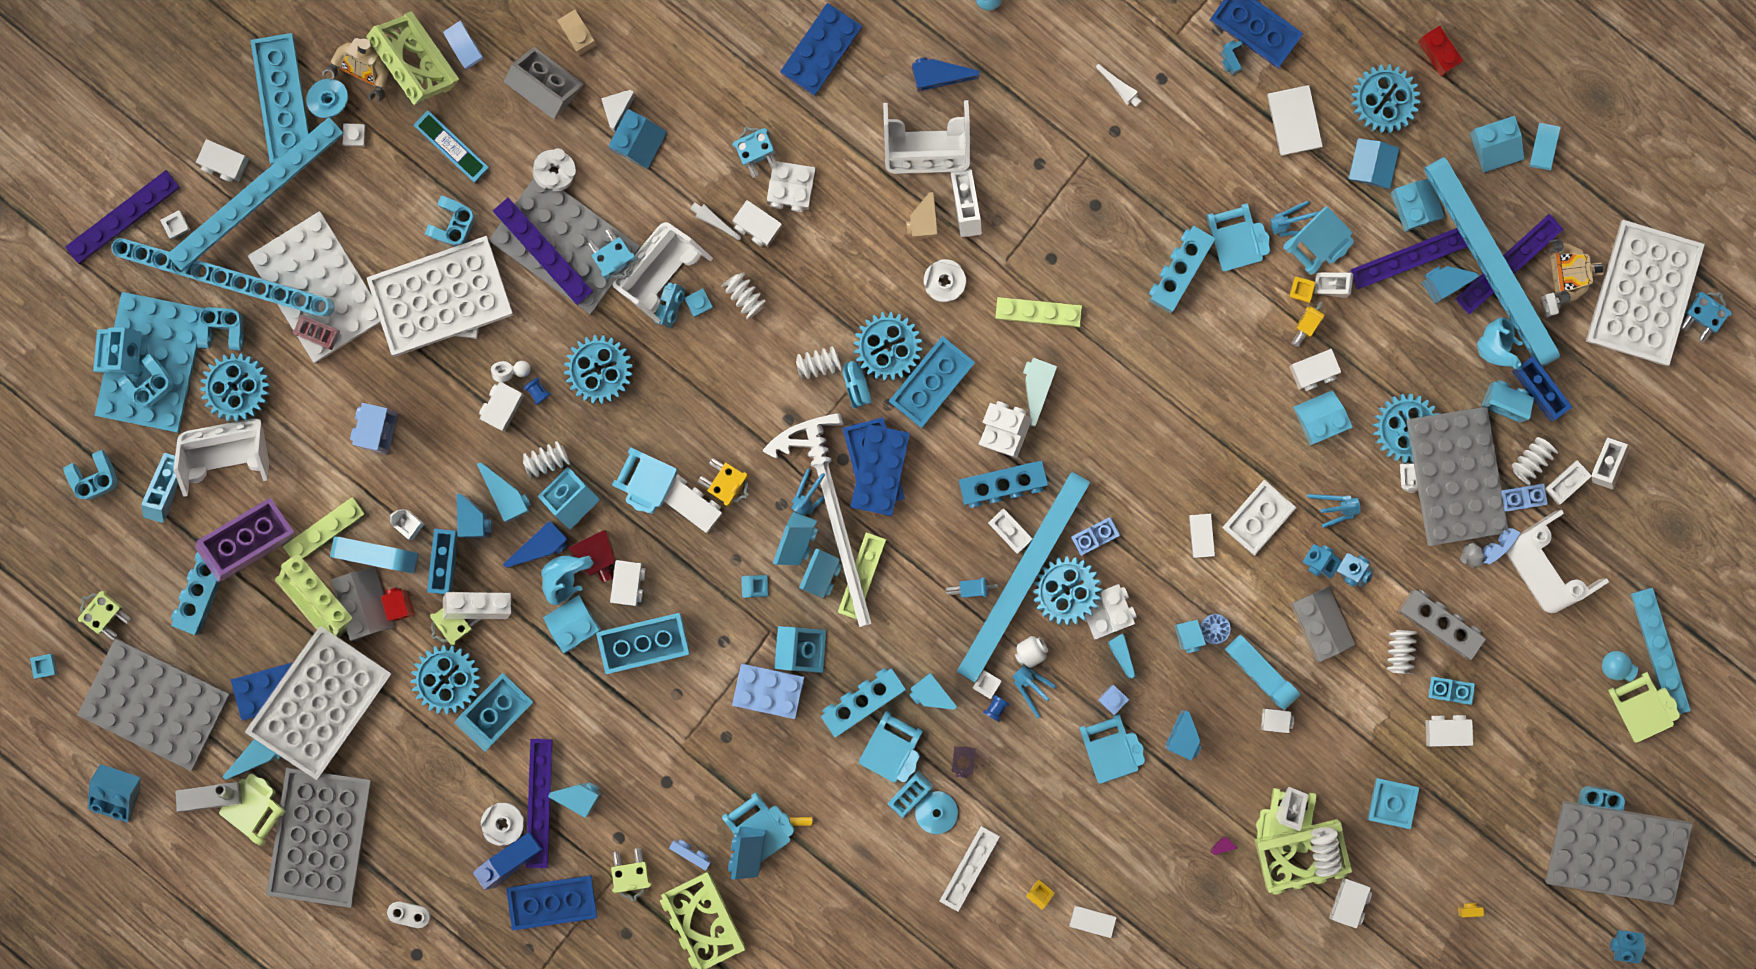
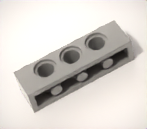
[1397,589,1486,660]

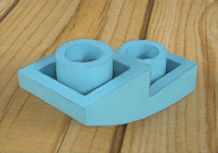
[1529,123,1560,171]
[1428,677,1475,705]

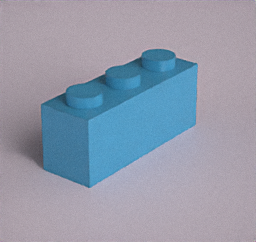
[427,529,459,594]

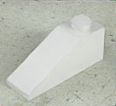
[951,169,982,237]

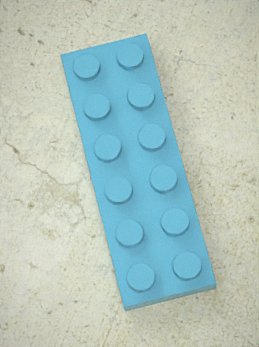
[250,33,309,165]

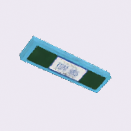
[413,110,489,183]

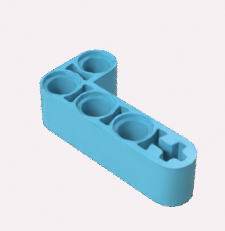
[330,536,419,574]
[1224,635,1301,710]

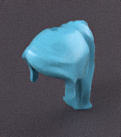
[1477,317,1523,370]
[541,556,593,605]

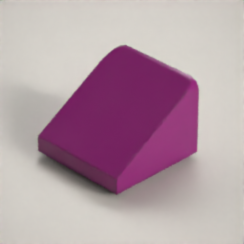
[1210,836,1237,855]

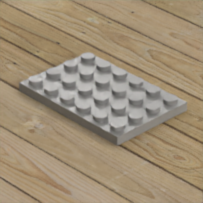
[488,179,641,315]
[1406,407,1509,546]
[77,638,231,771]
[266,767,372,908]
[1545,801,1692,905]

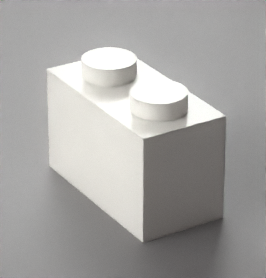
[196,139,249,183]
[732,200,782,247]
[1289,349,1341,391]
[479,382,525,432]
[1591,437,1629,490]
[610,560,646,606]
[1426,715,1473,746]
[1329,878,1372,929]

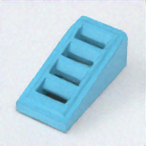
[1107,633,1135,679]
[887,771,933,818]

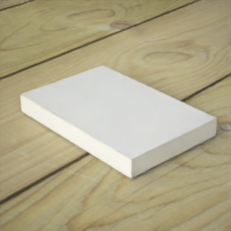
[1267,85,1323,156]
[1222,480,1296,556]

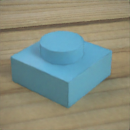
[684,288,713,318]
[30,654,57,679]

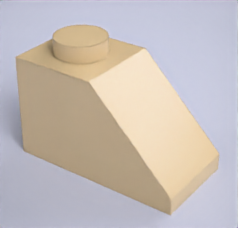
[557,10,597,56]
[906,192,937,240]

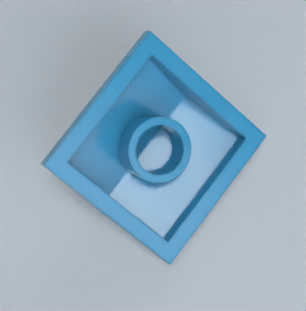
[1348,138,1399,189]

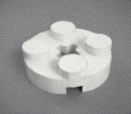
[533,148,576,191]
[924,259,966,303]
[481,803,524,846]

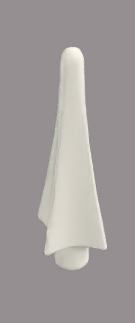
[1096,64,1142,107]
[690,203,741,240]

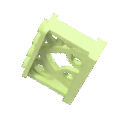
[366,11,459,105]
[275,554,352,638]
[1254,819,1352,894]
[660,871,746,969]

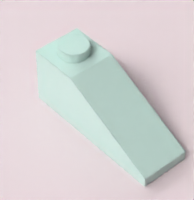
[1023,358,1057,428]

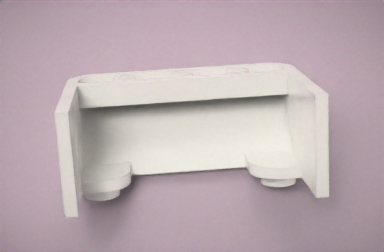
[883,100,970,174]
[613,222,713,324]
[173,418,269,497]
[1506,510,1609,613]

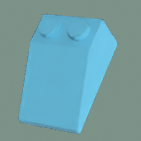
[454,673,533,752]

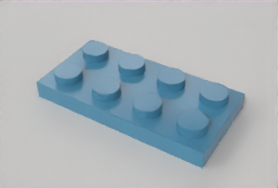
[889,336,975,429]

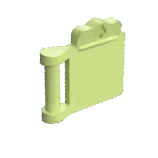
[1608,672,1680,743]
[219,774,286,847]
[1256,788,1316,853]

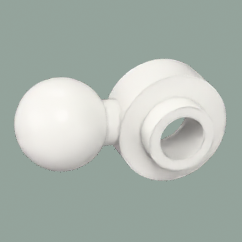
[491,361,531,382]

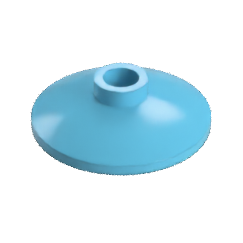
[306,79,348,118]
[915,791,958,834]

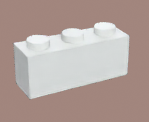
[664,474,723,534]
[443,592,511,619]

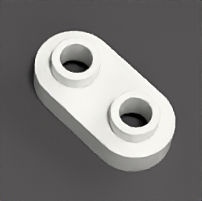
[387,901,431,928]

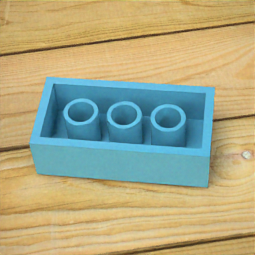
[596,613,691,674]

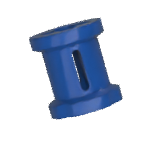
[523,377,551,405]
[983,695,1010,722]

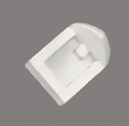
[1400,463,1418,493]
[390,509,425,541]

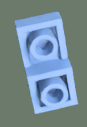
[443,21,484,70]
[1501,484,1548,512]
[1071,517,1120,556]
[1482,528,1520,564]

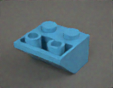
[88,764,141,823]
[728,826,766,880]

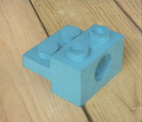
[93,327,142,374]

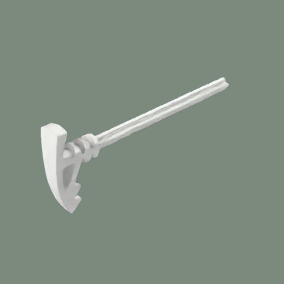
[763,414,872,627]

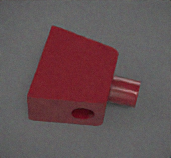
[569,530,616,583]

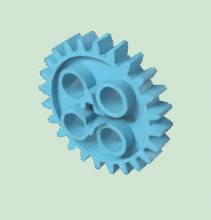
[1351,64,1420,134]
[854,312,922,381]
[564,335,633,404]
[200,353,271,422]
[1372,394,1439,463]
[1033,556,1103,626]
[411,645,481,714]

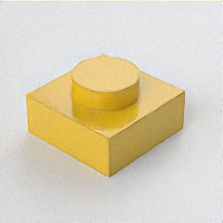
[1289,276,1316,303]
[1026,879,1055,910]
[1458,902,1484,918]

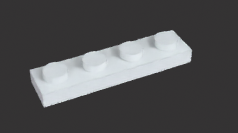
[939,826,1000,912]

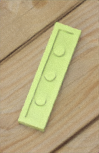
[995,297,1082,327]
[283,497,366,559]
[838,532,886,619]

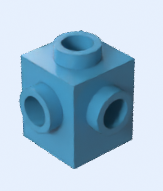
[1303,544,1342,579]
[1336,553,1374,588]
[1610,930,1646,964]

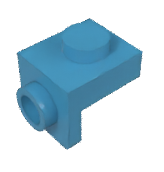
[1220,40,1243,76]

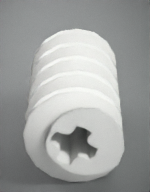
[721,272,766,320]
[796,346,842,381]
[1512,437,1558,485]
[523,441,570,480]
[1387,630,1417,674]
[1311,827,1342,877]

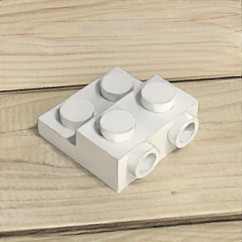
[767,161,815,212]
[979,401,1032,458]
[1083,584,1137,640]

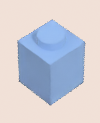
[1097,684,1129,715]

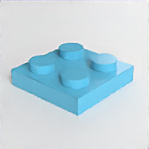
[1367,778,1419,829]

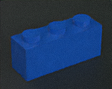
[1511,356,1572,422]

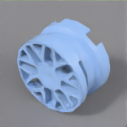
[1200,614,1231,644]

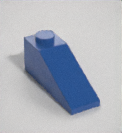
[912,57,979,92]
[503,521,569,568]
[473,832,542,890]

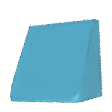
[741,575,768,598]

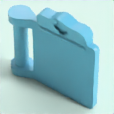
[1206,203,1270,271]
[1283,206,1354,275]
[612,447,678,514]
[859,710,924,782]
[1079,714,1145,784]
[722,792,795,862]

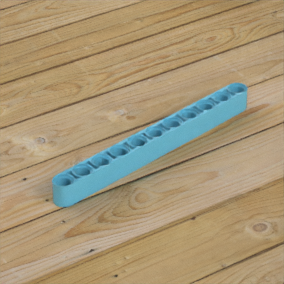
[1424,157,1560,367]
[112,238,335,317]
[957,471,1090,683]

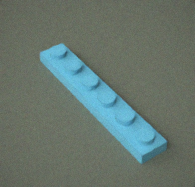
[1630,588,1690,714]

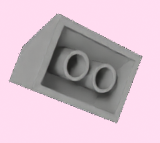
[504,47,584,119]
[330,567,395,641]
[1290,586,1355,662]

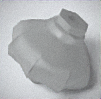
[1460,542,1484,568]

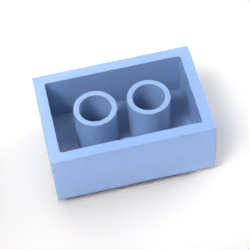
[350,403,398,455]
[732,664,805,719]

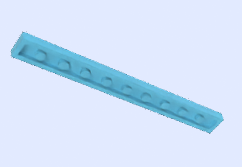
[167,117,344,272]

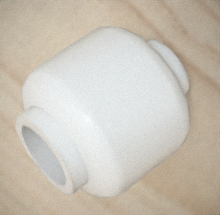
[1015,636,1048,668]

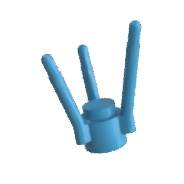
[1270,201,1320,237]
[791,468,825,516]
[1307,494,1360,528]
[1012,665,1056,718]

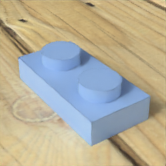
[669,839,711,871]

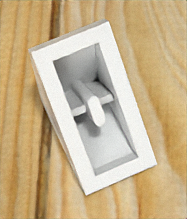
[601,90,635,132]
[1314,273,1353,298]
[1275,787,1308,831]

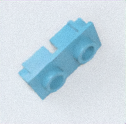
[654,282,686,329]

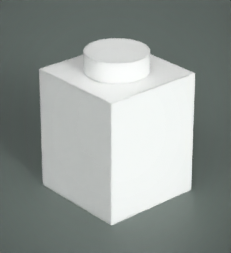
[1261,709,1294,733]

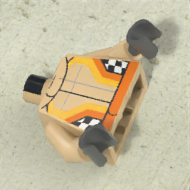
[322,38,389,103]
[1549,239,1603,306]

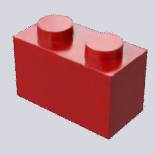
[1418,26,1463,77]
[381,587,415,621]

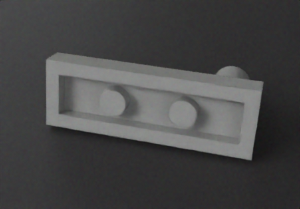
[176,782,242,813]

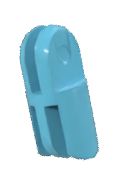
[842,361,872,409]

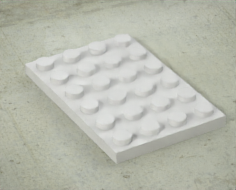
[248,211,381,363]
[1586,220,1705,366]
[367,236,513,357]
[245,626,391,780]

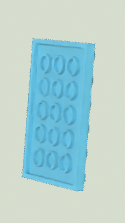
[95,292,204,433]

